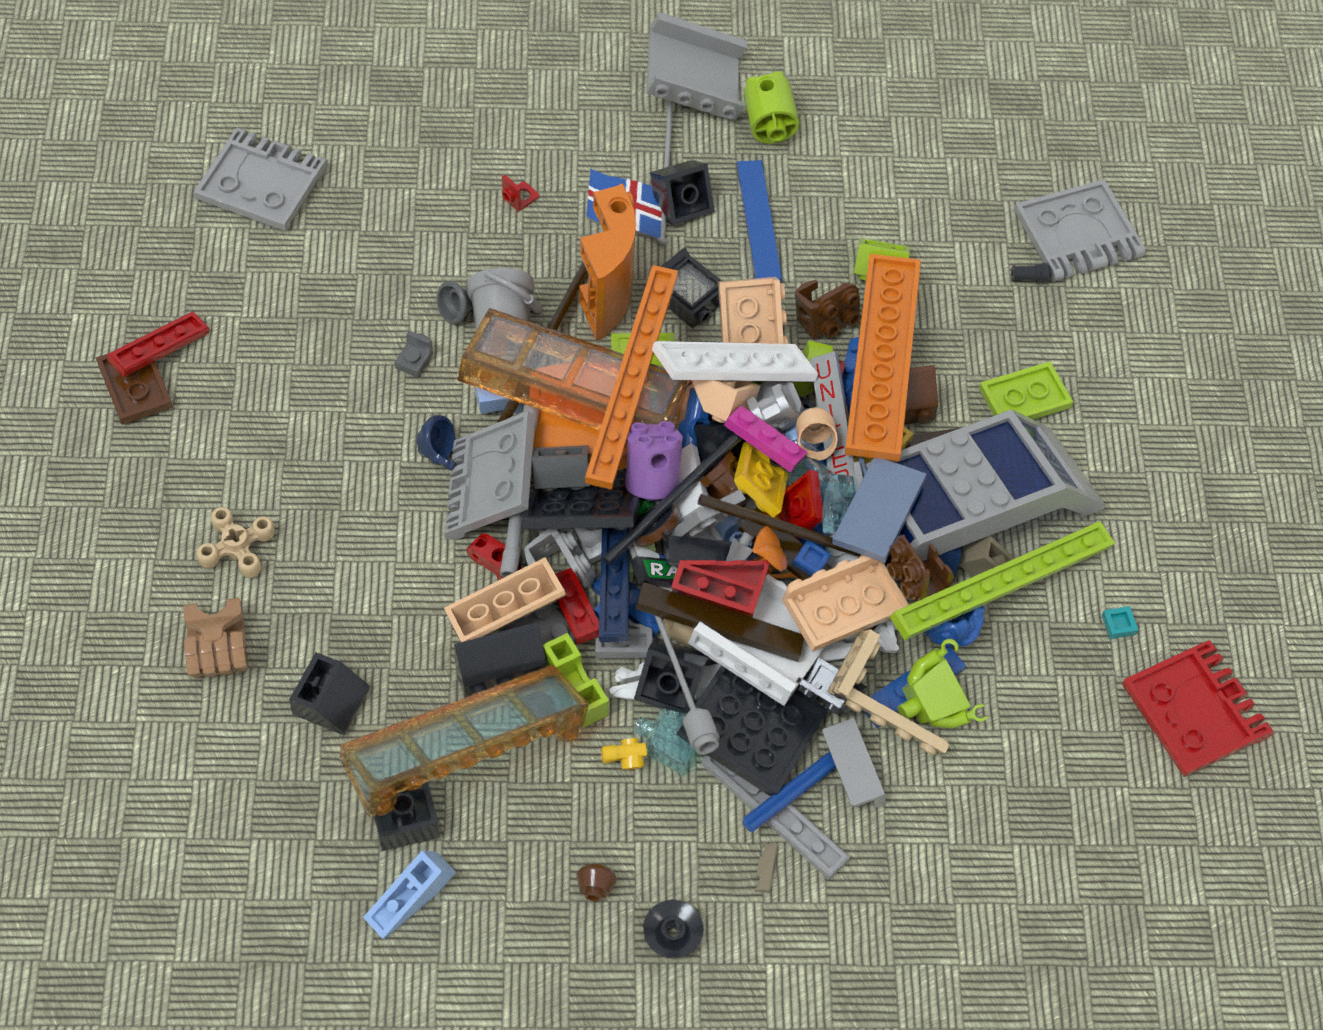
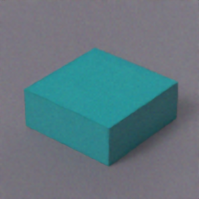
[1102,606,1138,639]

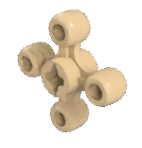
[196,507,275,578]

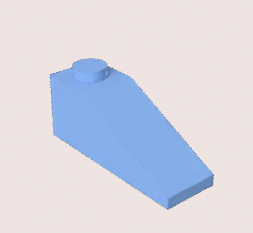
[363,850,456,939]

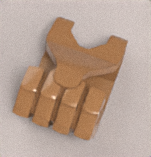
[184,597,249,678]

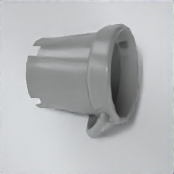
[466,268,543,350]

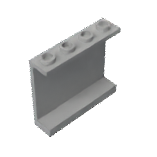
[646,12,747,121]

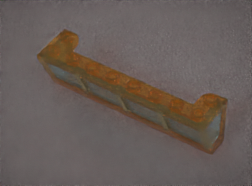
[339,664,589,817]

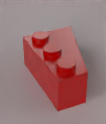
[671,560,770,618]

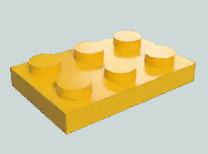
[734,441,789,517]

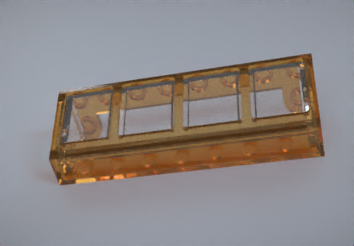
[457,308,689,431]

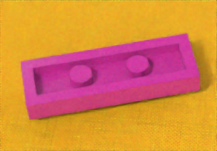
[724,406,808,472]

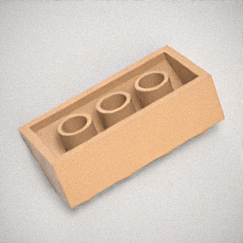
[444,557,566,642]

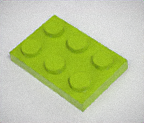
[979,361,1073,420]

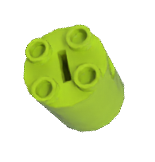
[743,71,800,144]

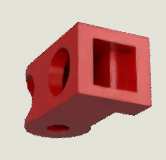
[466,533,522,580]

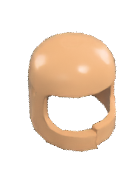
[796,407,838,461]

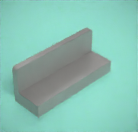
[823,718,886,808]

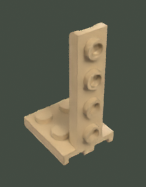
[827,630,949,755]

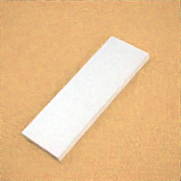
[652,341,818,381]

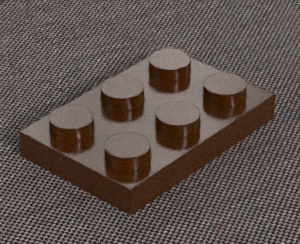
[96,354,173,425]

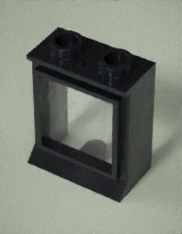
[661,247,722,328]

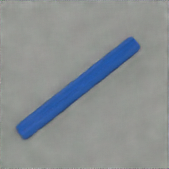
[742,751,836,832]

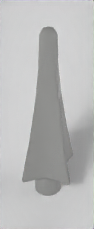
[726,531,754,561]

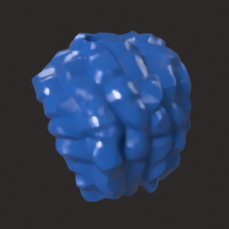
[924,606,985,648]

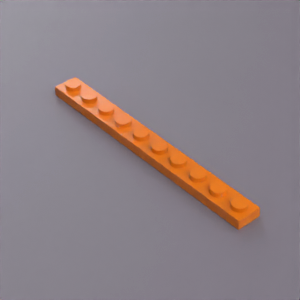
[585,265,678,489]

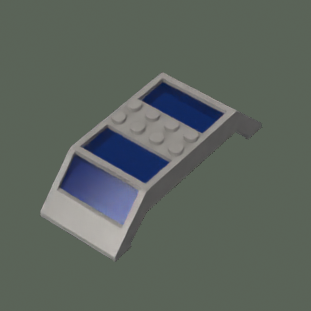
[832,409,1105,583]

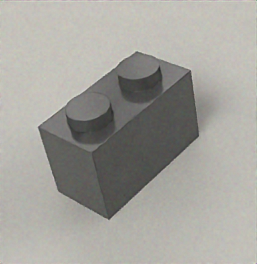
[532,445,590,491]

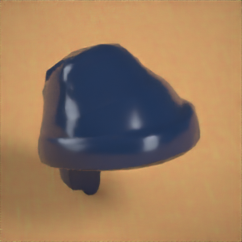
[416,415,456,470]

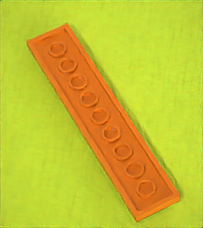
[845,254,921,461]

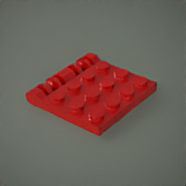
[1122,640,1274,777]

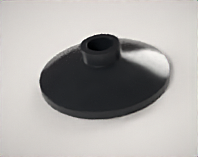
[643,900,704,959]

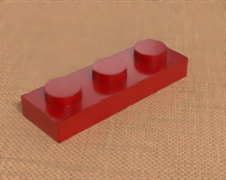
[555,568,599,645]

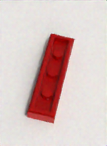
[107,311,209,377]

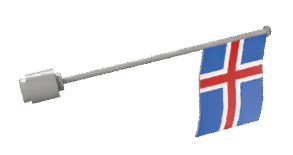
[587,100,673,245]

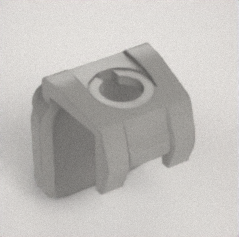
[746,381,803,430]
[524,528,597,588]

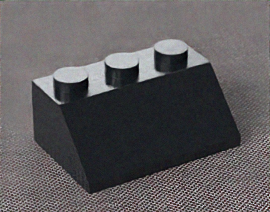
[454,622,547,700]

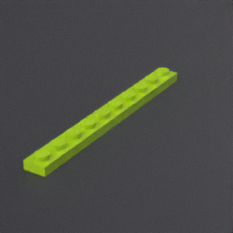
[890,521,1115,641]

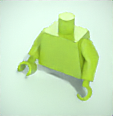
[897,639,989,729]

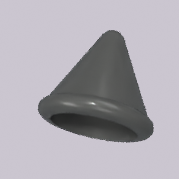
[437,280,473,324]

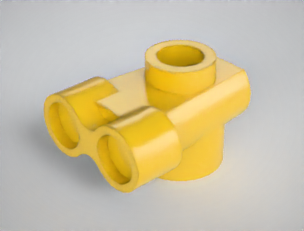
[601,738,647,770]

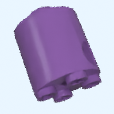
[625,421,683,501]

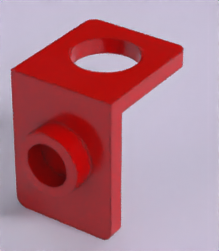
[501,175,539,212]

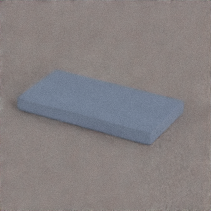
[832,458,927,563]

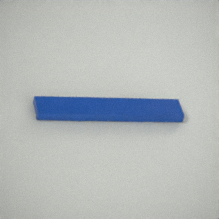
[737,160,782,283]

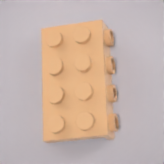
[718,277,788,382]
[782,555,909,652]

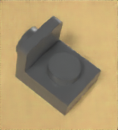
[394,331,433,378]

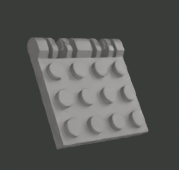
[194,128,328,231]
[1014,179,1145,282]
[444,411,535,540]

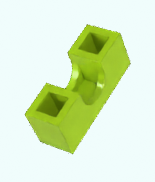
[543,633,609,728]

